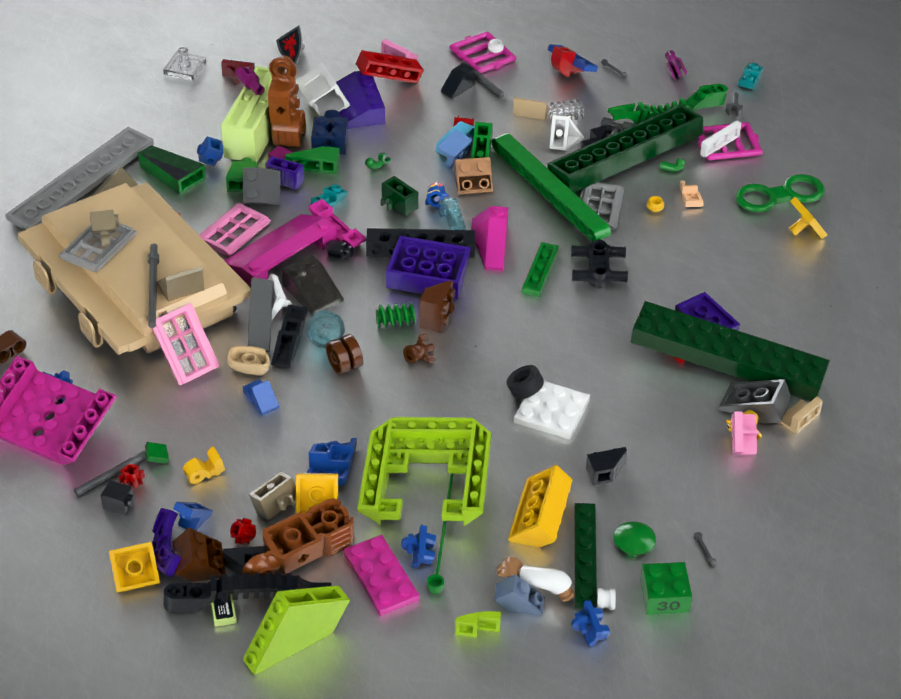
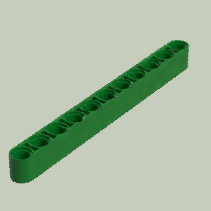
[492,133,611,242]

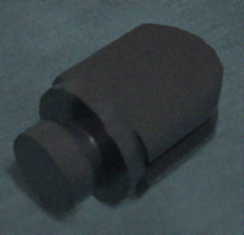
[326,240,354,259]

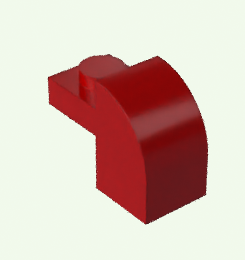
[551,46,584,77]

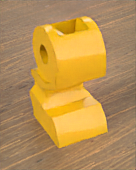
[183,446,225,484]

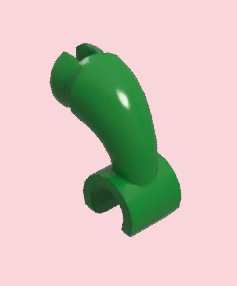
[365,153,391,170]

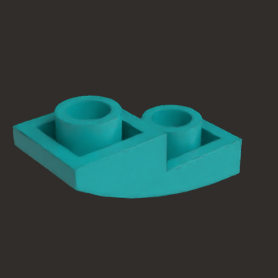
[737,63,764,89]
[310,184,348,207]

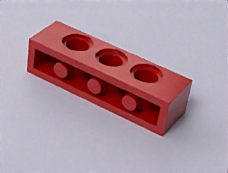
[355,50,424,84]

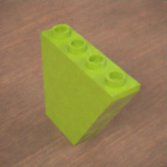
[242,585,350,675]

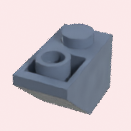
[494,574,545,615]

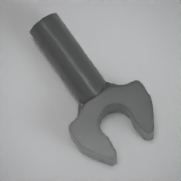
[726,93,743,116]

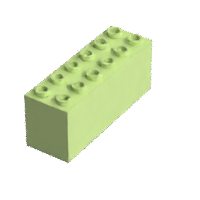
[221,66,272,162]

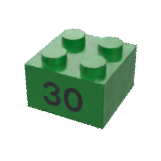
[640,562,692,615]

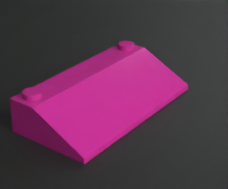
[224,214,337,288]

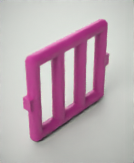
[449,31,516,74]
[698,122,763,161]

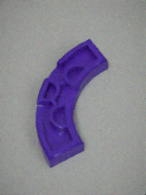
[152,508,182,577]

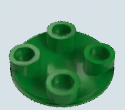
[614,521,656,558]

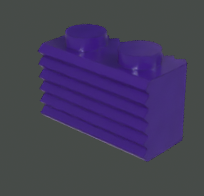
[265,156,304,190]

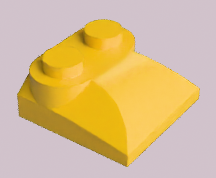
[109,542,160,593]

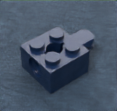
[311,110,348,155]

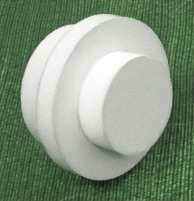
[488,39,504,53]

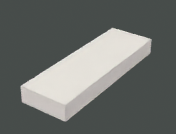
[700,121,741,158]

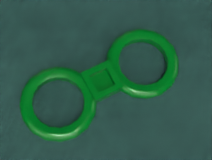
[735,174,825,213]

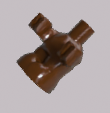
[403,334,436,364]

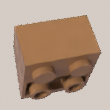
[454,157,493,195]

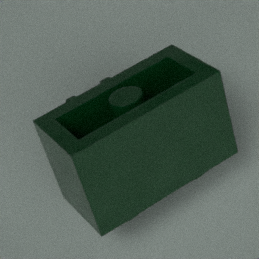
[381,176,418,216]

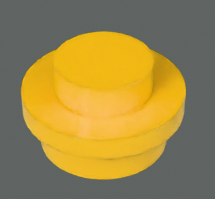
[647,196,664,212]

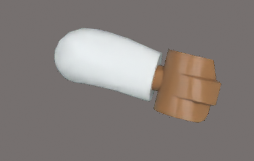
[495,557,575,602]

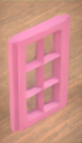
[199,203,271,257]
[152,303,220,386]

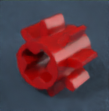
[118,464,145,489]
[230,518,256,545]

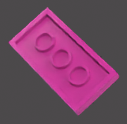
[344,535,419,616]

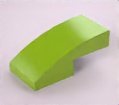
[455,611,501,637]

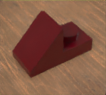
[221,59,255,85]

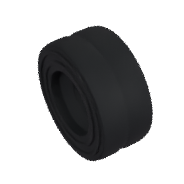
[506,365,544,399]

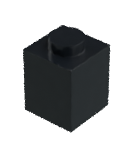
[100,480,136,515]

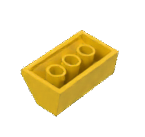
[508,465,573,548]

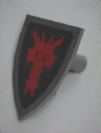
[276,25,305,65]

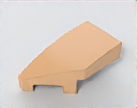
[680,181,703,207]

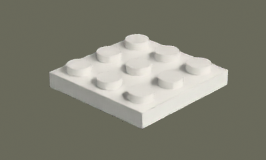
[514,381,590,440]

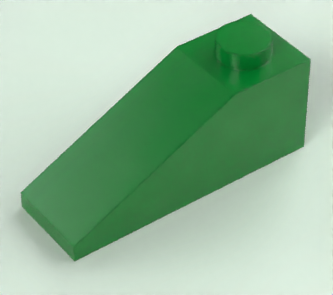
[471,122,493,159]
[285,146,340,174]

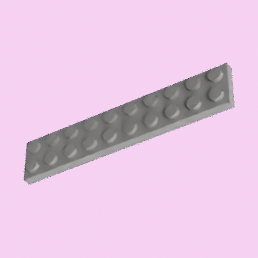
[5,127,154,230]

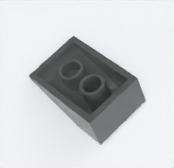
[719,379,792,423]

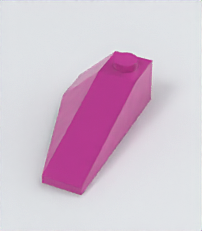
[471,206,508,271]

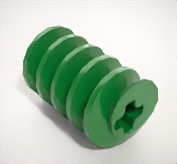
[376,302,415,328]

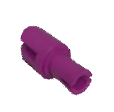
[665,50,687,80]
[236,67,265,96]

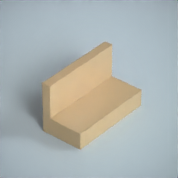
[513,97,549,121]
[778,397,823,434]

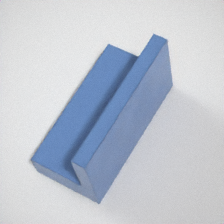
[437,130,472,169]

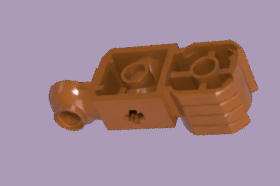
[268,56,306,148]
[242,499,355,576]

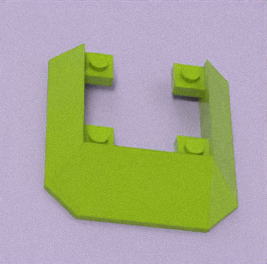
[357,417,492,526]

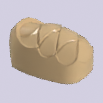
[228,346,270,376]

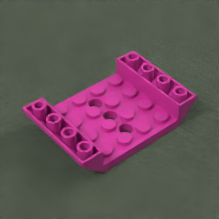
[0,356,117,465]

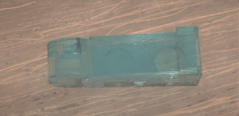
[439,198,466,230]

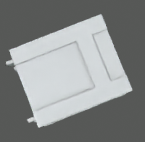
[296,62,350,117]

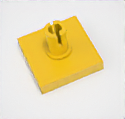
[788,197,827,239]
[296,473,338,514]

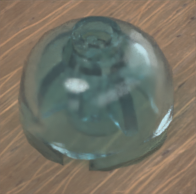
[306,310,345,349]

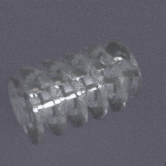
[547,99,584,124]

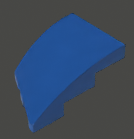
[306,438,357,486]

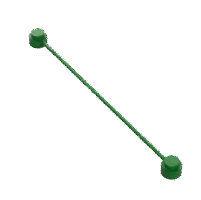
[427,474,454,594]

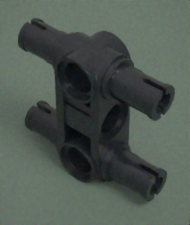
[571,240,628,288]

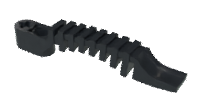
[163,573,332,612]

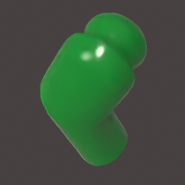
[660,158,686,172]

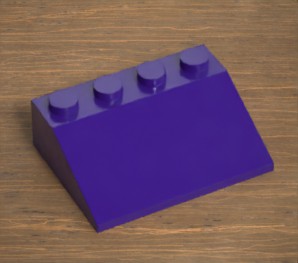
[336,71,385,129]
[386,236,471,300]

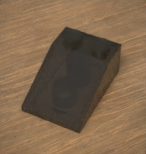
[281,255,344,316]

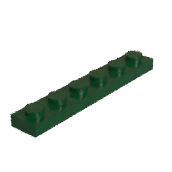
[574,503,597,608]

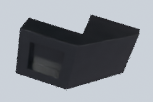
[581,125,607,148]

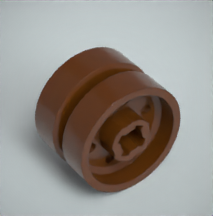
[325,334,363,375]

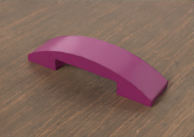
[308,199,366,247]

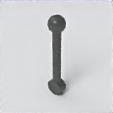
[601,59,627,78]
[694,532,717,566]

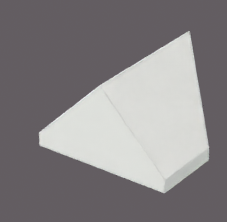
[549,115,585,151]

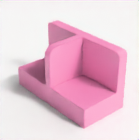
[731,412,759,455]

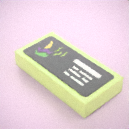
[211,594,237,627]

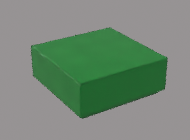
[145,442,169,464]

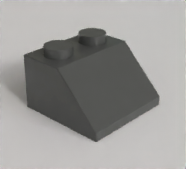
[243,168,280,206]

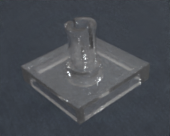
[163,47,206,81]

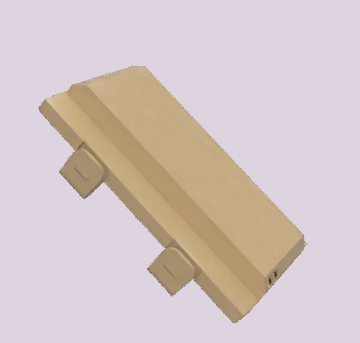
[17,182,251,355]

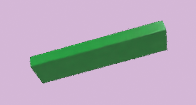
[521,242,559,297]

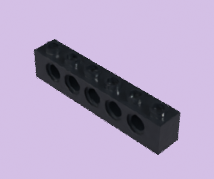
[366,228,475,258]

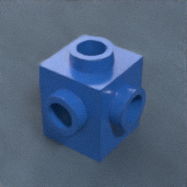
[197,136,224,166]

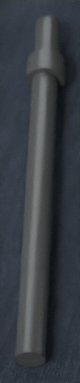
[148,243,160,328]

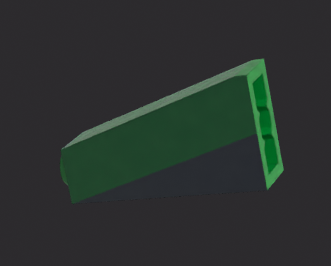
[138,145,206,194]

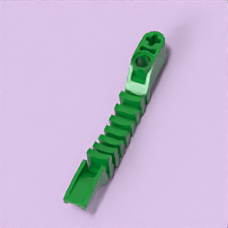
[607,84,728,124]

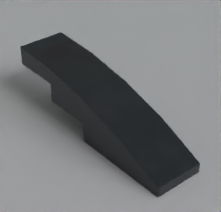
[271,305,308,368]

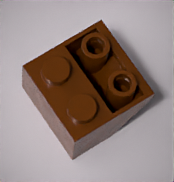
[420,280,455,333]
[172,528,226,582]

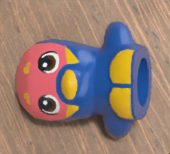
[425,182,449,209]

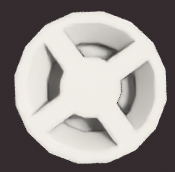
[597,588,616,611]

